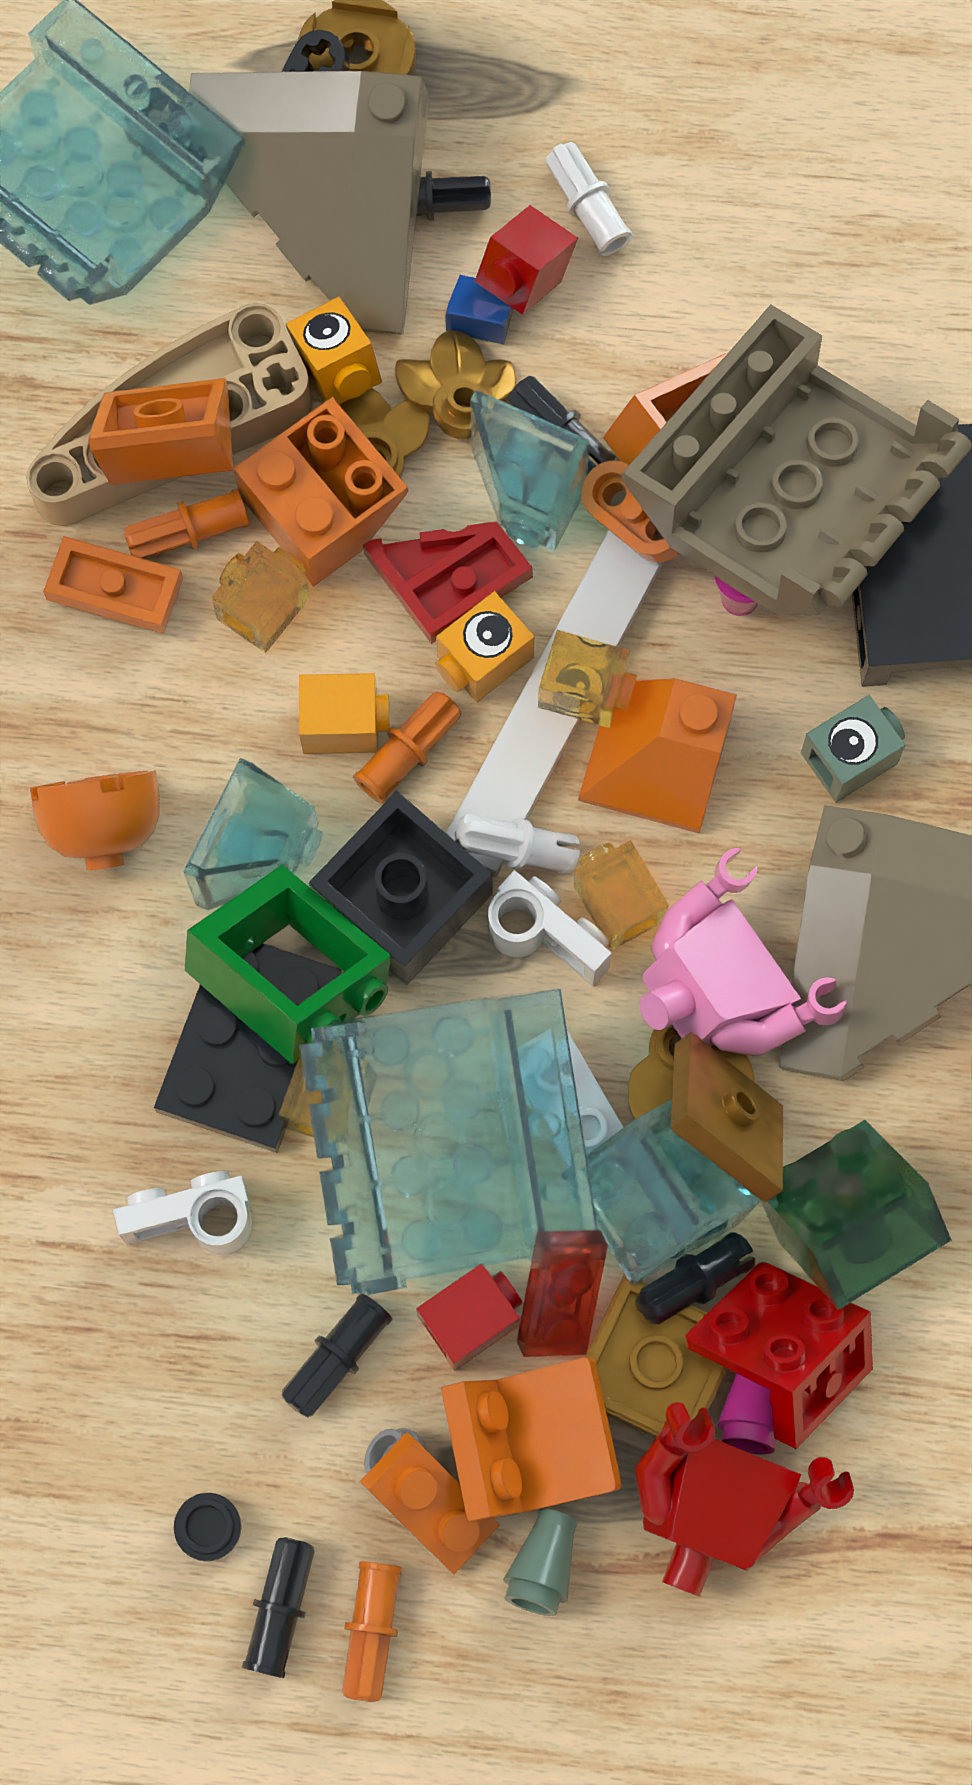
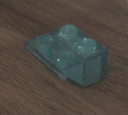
[563,1099,760,1286]

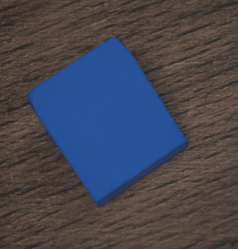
[445,275,513,344]

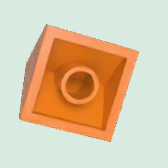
[88,378,233,485]

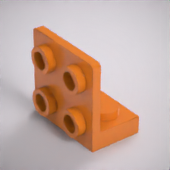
[441,1357,622,1522]

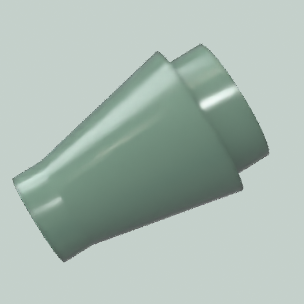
[503,1509,578,1616]

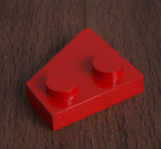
[363,521,533,644]

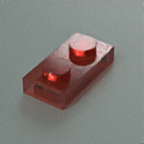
[517,1230,608,1357]

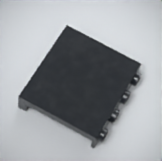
[852,424,972,687]

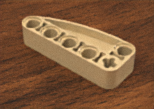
[26,303,312,526]

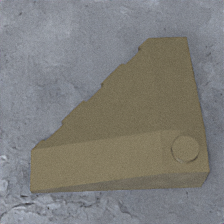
[185,71,429,335]
[779,805,972,1081]

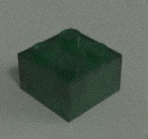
[760,1120,952,1310]

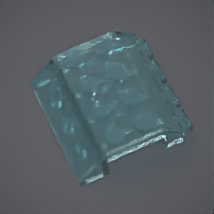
[0,0,245,305]
[299,988,601,1295]

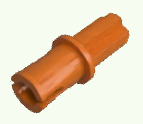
[124,488,250,559]
[353,692,461,804]
[342,1561,402,1702]

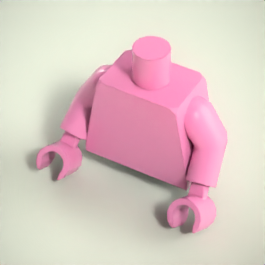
[640,848,847,1056]

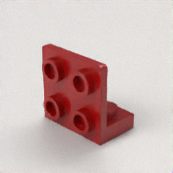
[685,1262,873,1449]

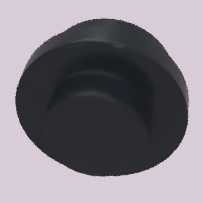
[174,1493,242,1562]

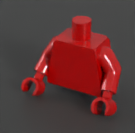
[635,1402,854,1597]

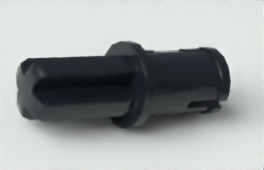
[417,171,491,220]
[508,376,616,480]
[635,1232,756,1324]
[281,1293,393,1418]
[242,1537,315,1678]

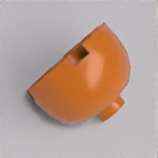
[29,770,160,870]

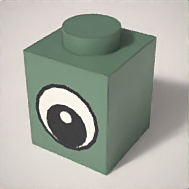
[801,694,905,803]

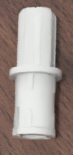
[546,142,633,256]
[455,814,580,875]

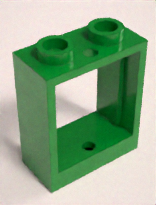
[185,864,391,1065]

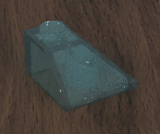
[470,390,590,551]
[183,758,323,910]

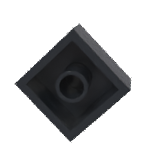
[309,790,493,985]

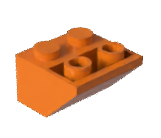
[233,397,409,587]

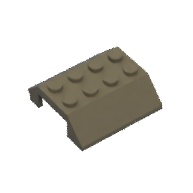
[622,304,972,615]

